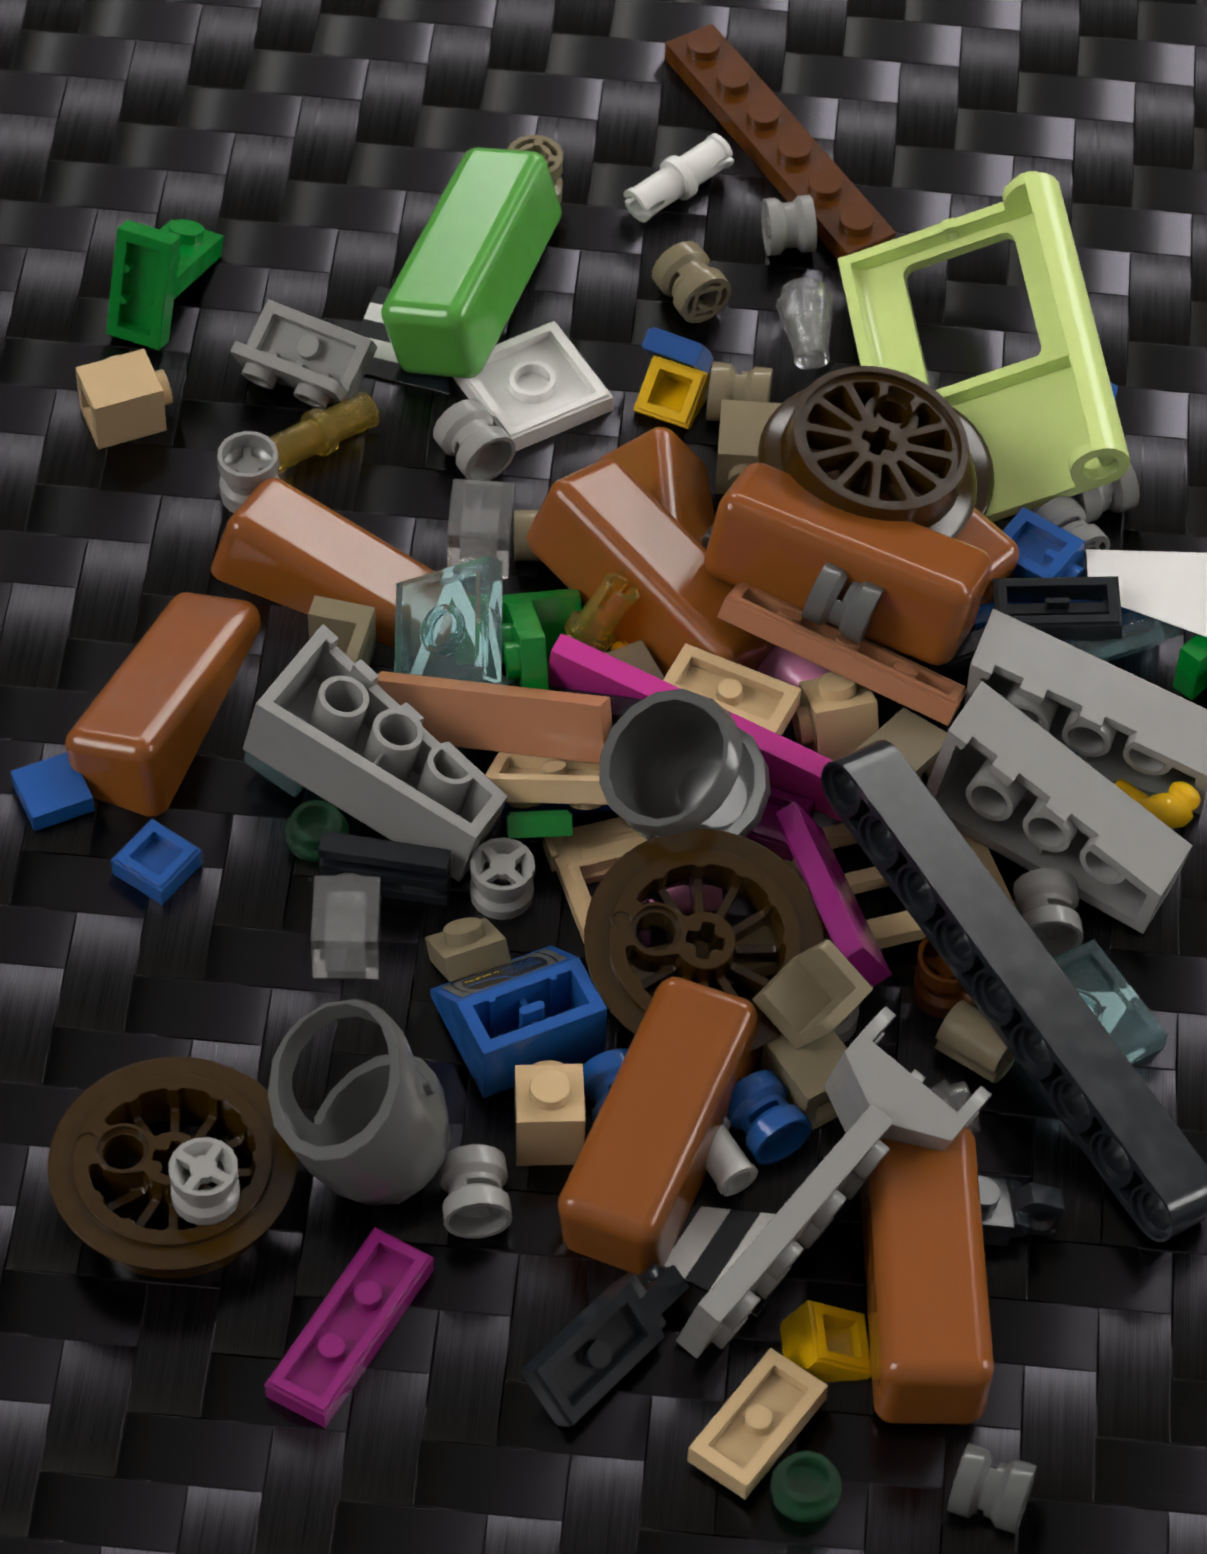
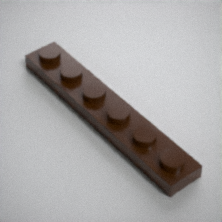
[664,23,896,260]

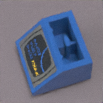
[430,945,607,1098]

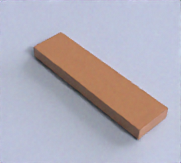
[717,581,967,726]
[377,671,613,764]

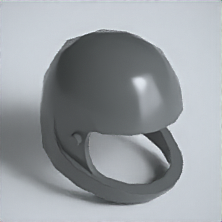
[599,689,771,840]
[268,999,451,1206]

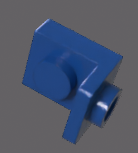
[1003,507,1087,578]

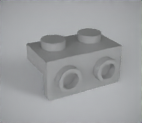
[230,299,378,411]

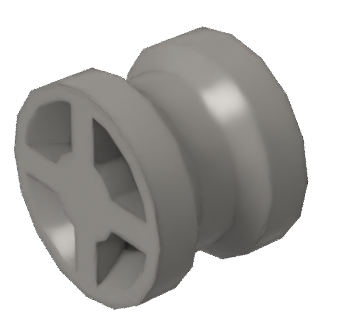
[761,195,817,256]
[470,837,535,920]
[169,1137,240,1225]

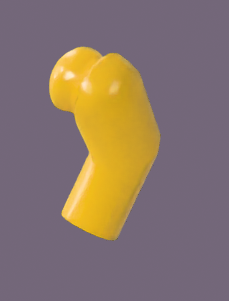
[1115,778,1201,829]

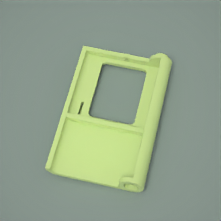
[838,171,1130,522]

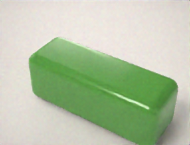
[381,147,561,378]

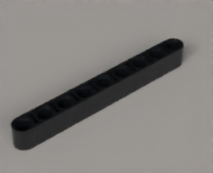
[821,740,1207,1242]

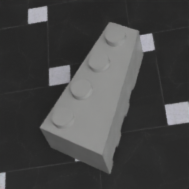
[964,609,1207,815]
[243,624,508,882]
[926,681,1193,934]

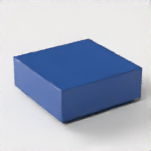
[641,327,714,373]
[10,752,95,832]
[111,819,203,905]

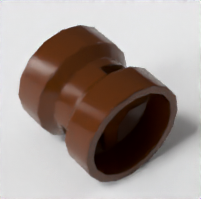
[912,937,975,1019]

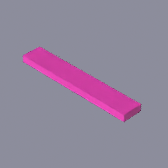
[548,634,843,823]

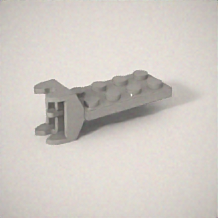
[676,1006,992,1359]

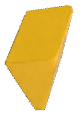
[633,355,710,430]
[780,1300,872,1383]

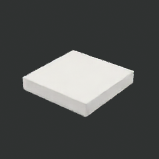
[453,321,613,452]

